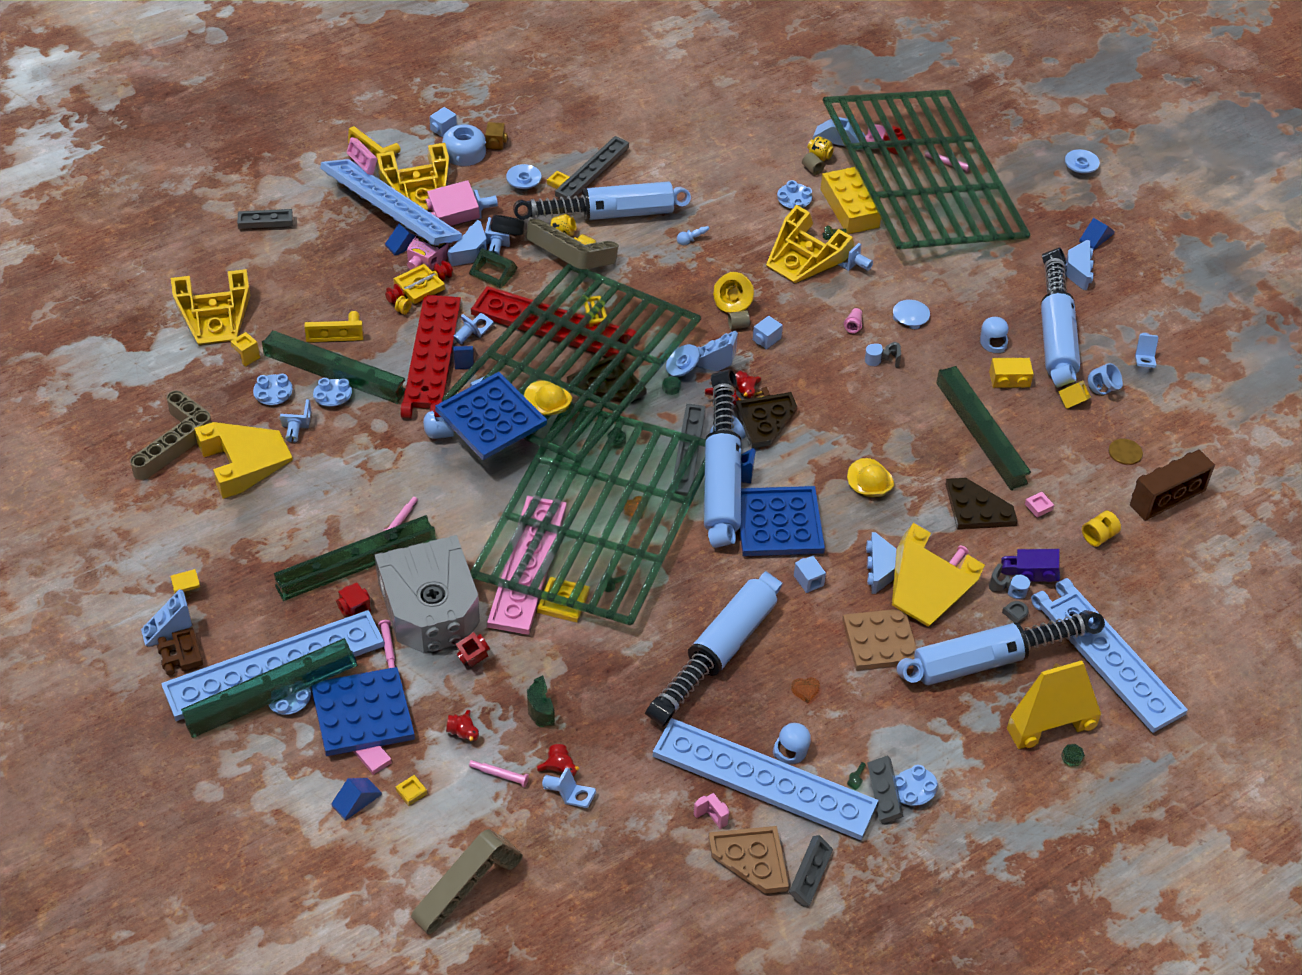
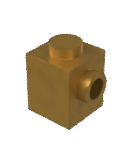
[485,122,508,150]

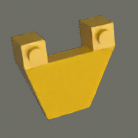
[376,143,449,211]
[766,205,855,283]
[171,269,251,345]
[194,422,293,499]
[892,523,985,627]
[1007,661,1101,749]

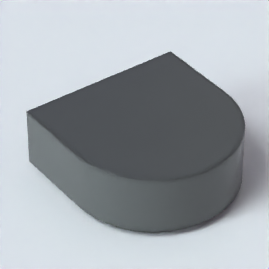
[1002,601,1028,624]

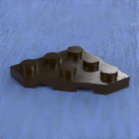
[567,354,647,402]
[735,392,797,448]
[945,478,1018,530]

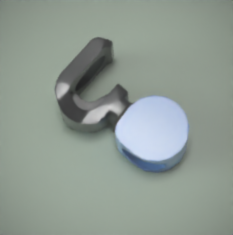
[865,342,901,368]
[989,564,1030,599]

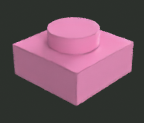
[1025,492,1054,517]

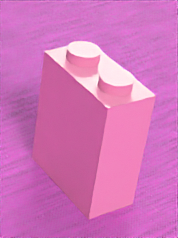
[425,180,480,226]

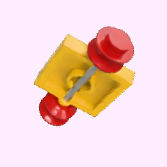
[385,261,453,305]

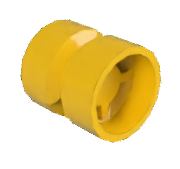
[1082,511,1121,547]

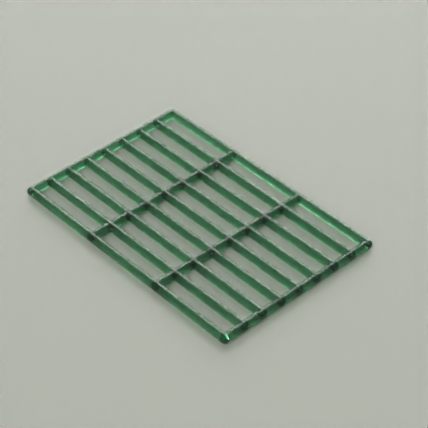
[822,89,1031,250]
[442,263,701,463]
[470,402,705,625]

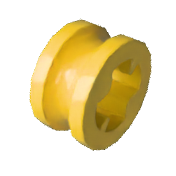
[395,296,412,315]

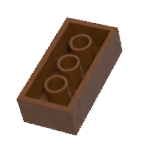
[1130,449,1215,521]

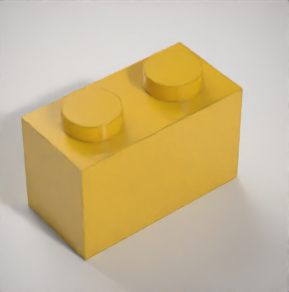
[989,358,1033,388]

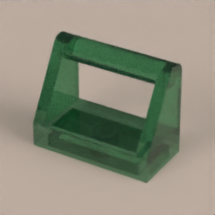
[469,248,518,288]

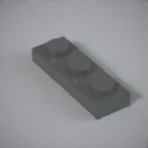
[237,209,293,229]
[867,755,904,824]
[789,835,833,907]

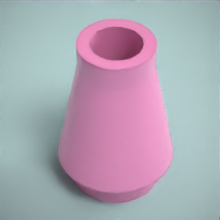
[844,308,862,333]

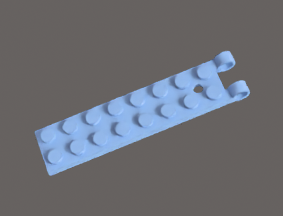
[1031,578,1188,733]

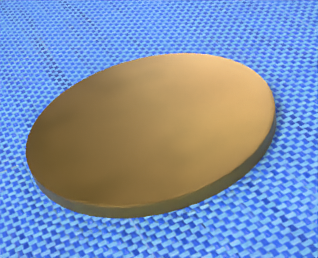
[1109,439,1143,465]

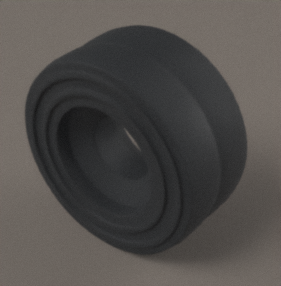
[491,215,525,235]

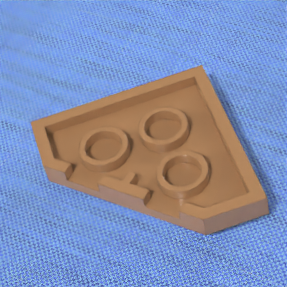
[708,826,789,894]

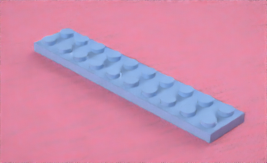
[320,159,462,245]
[161,610,384,721]
[653,718,878,840]

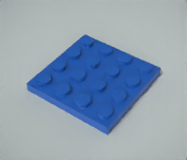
[435,372,547,460]
[739,486,825,556]
[311,667,415,756]

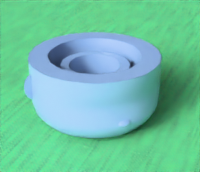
[442,124,486,166]

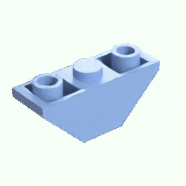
[813,116,866,150]
[447,220,487,266]
[1065,240,1093,290]
[695,331,738,371]
[866,532,896,594]
[141,589,192,646]

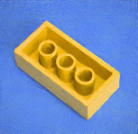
[820,167,882,234]

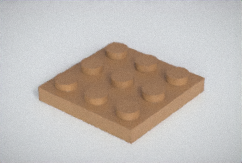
[842,609,917,671]

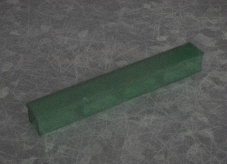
[262,330,405,404]
[936,366,1031,490]
[274,515,437,601]
[181,638,358,738]

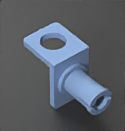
[474,190,498,220]
[485,217,510,258]
[838,243,873,271]
[453,313,494,345]
[1135,333,1159,368]
[280,399,312,442]
[542,768,596,808]

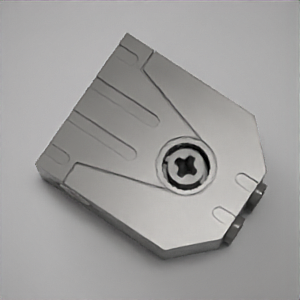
[375,535,480,653]

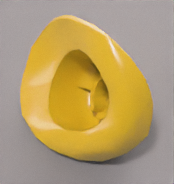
[713,272,754,313]
[524,381,573,416]
[847,458,894,497]

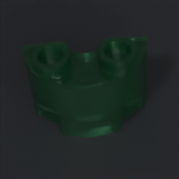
[527,675,555,727]

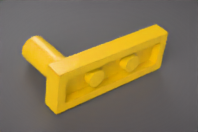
[348,126,401,157]
[304,311,363,342]

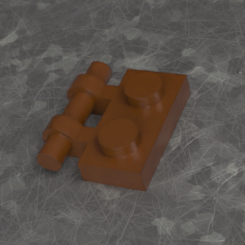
[157,627,203,676]

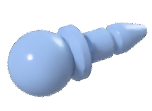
[677,226,709,245]

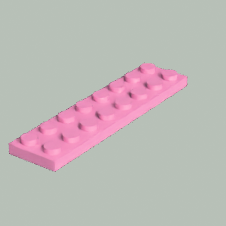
[487,496,567,635]

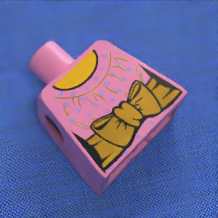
[407,235,449,270]

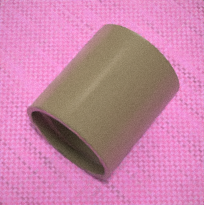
[802,152,825,175]
[728,311,750,330]

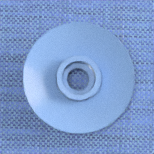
[1065,149,1100,173]
[506,164,541,189]
[666,344,700,377]

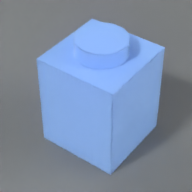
[430,107,457,137]
[753,316,783,349]
[794,556,826,593]

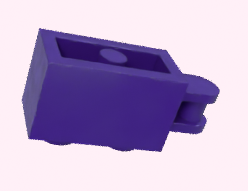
[1001,549,1060,582]

